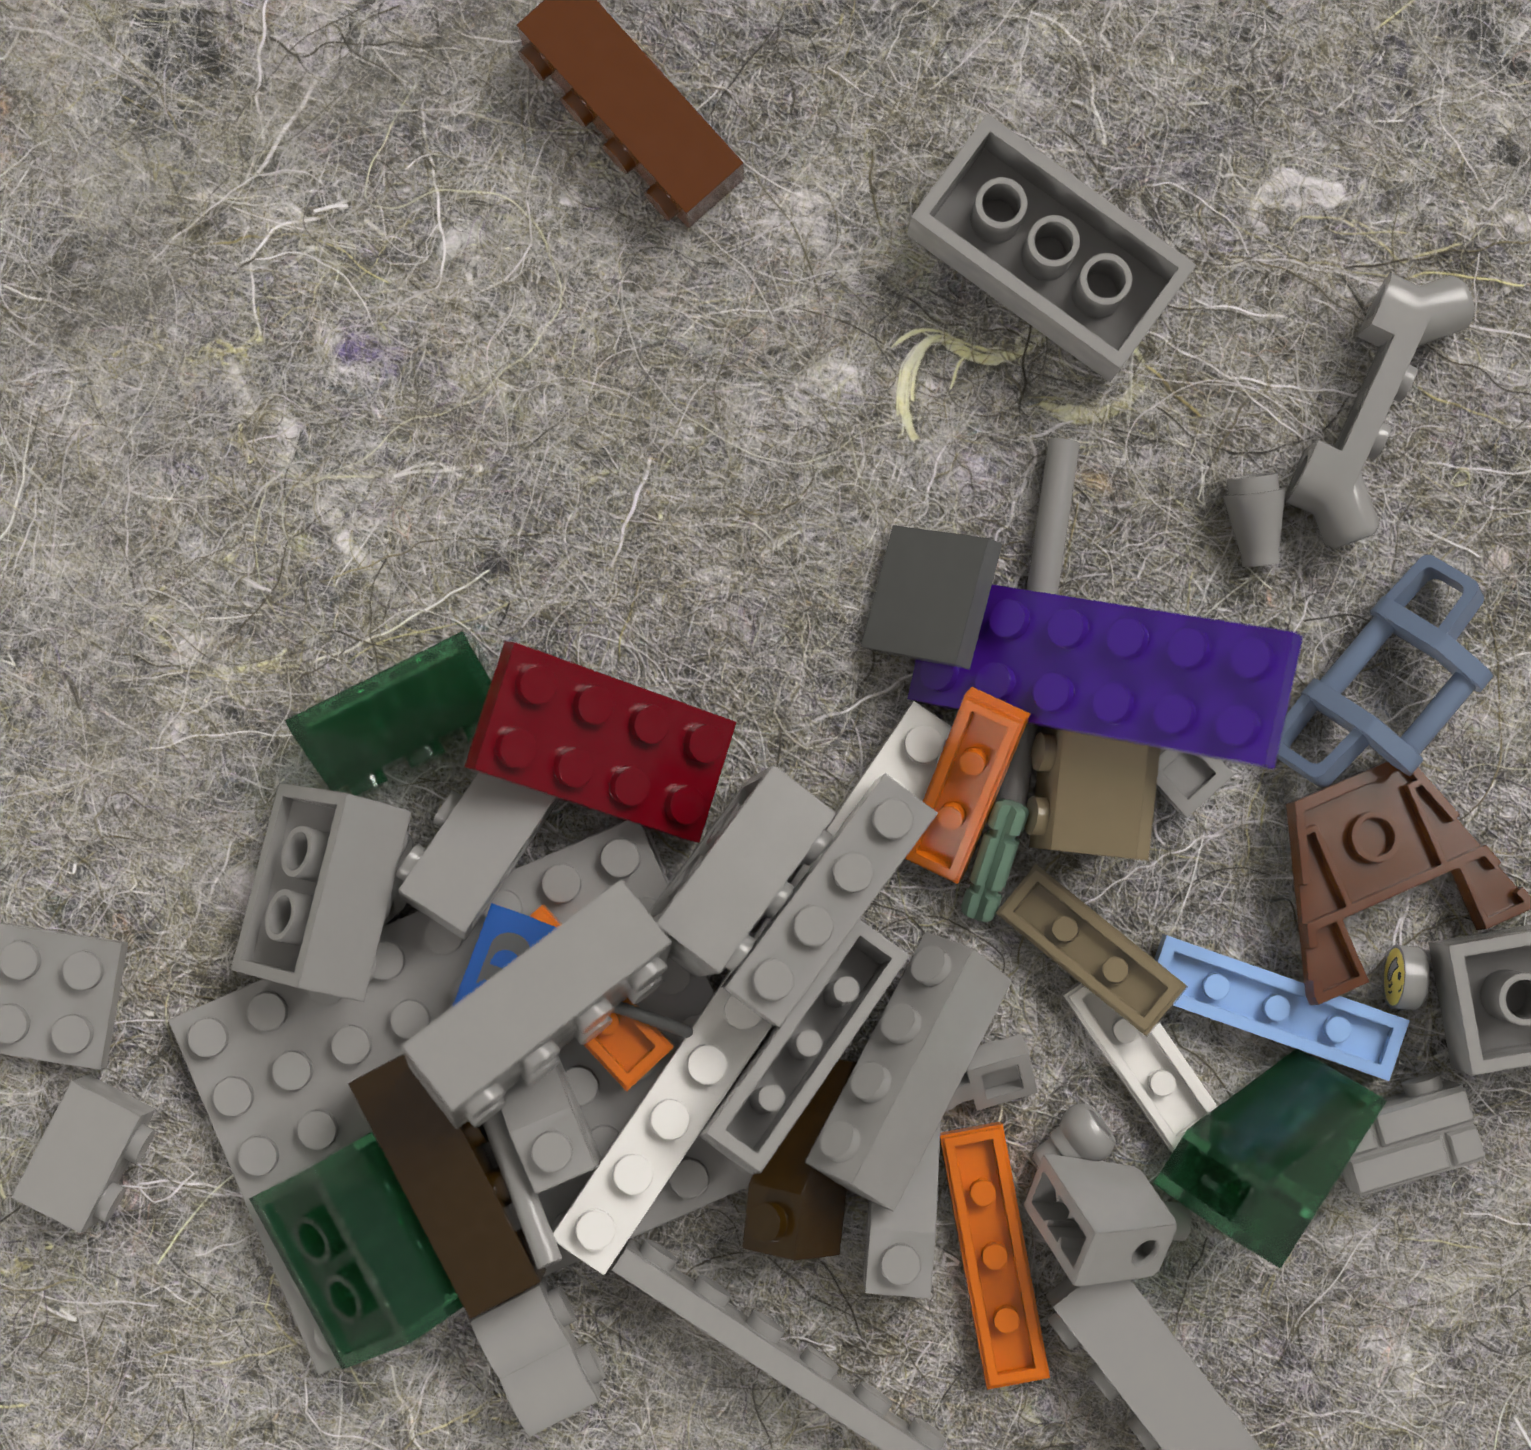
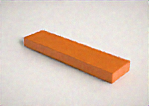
[940,1121,1050,1390]

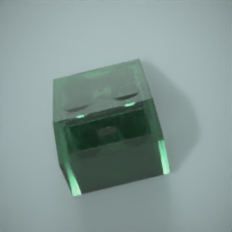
[1153,1049,1387,1269]

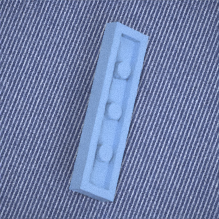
[1154,934,1410,1081]

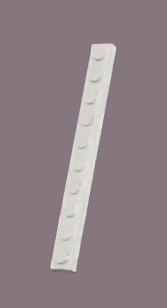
[552,701,952,1275]

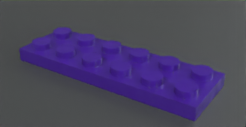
[907,585,1303,770]

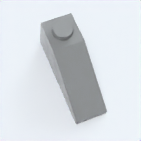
[501,1055,602,1194]
[862,1121,941,1299]

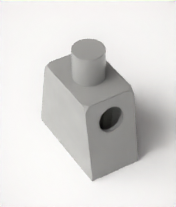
[1023,1154,1192,1286]

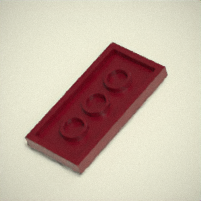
[464,641,737,843]

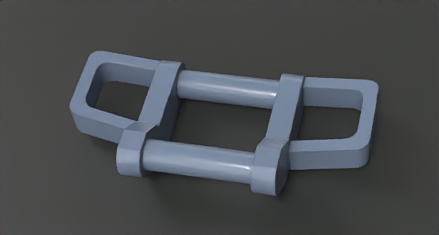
[1277,555,1493,788]

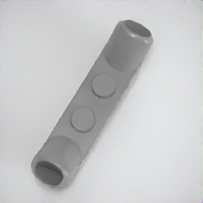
[1285,273,1475,549]

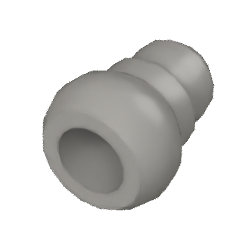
[1033,1103,1116,1167]

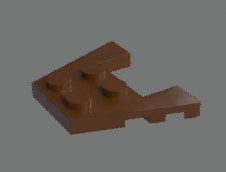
[1286,761,1531,1005]

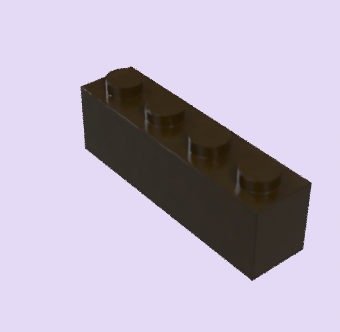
[348,1053,546,1319]

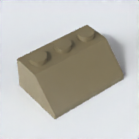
[1025,726,1161,861]

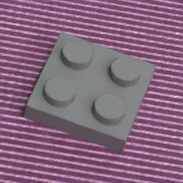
[0,922,128,1070]

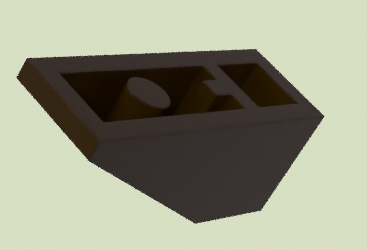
[742,1058,858,1261]

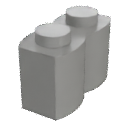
[470,1277,606,1437]

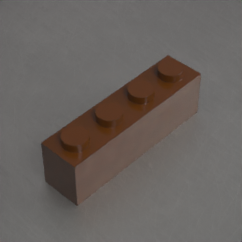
[516,0,744,229]

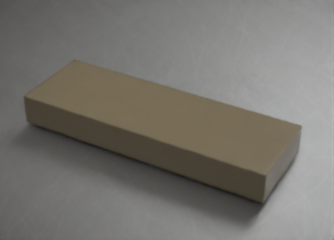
[996,864,1188,1037]

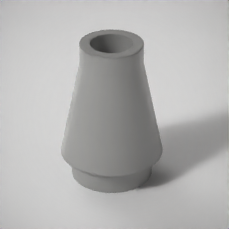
[1222,473,1286,567]

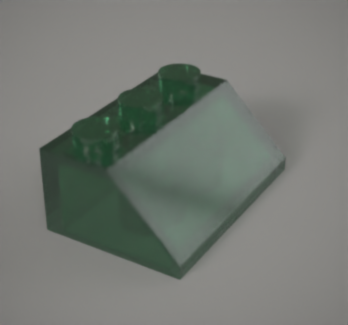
[285,631,494,796]
[249,1132,464,1370]

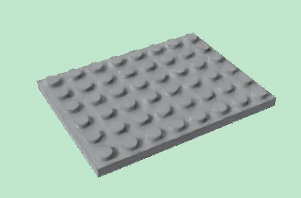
[168,821,753,1375]

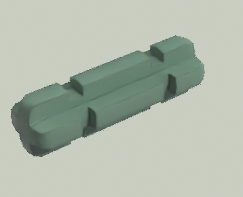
[961,798,1029,922]

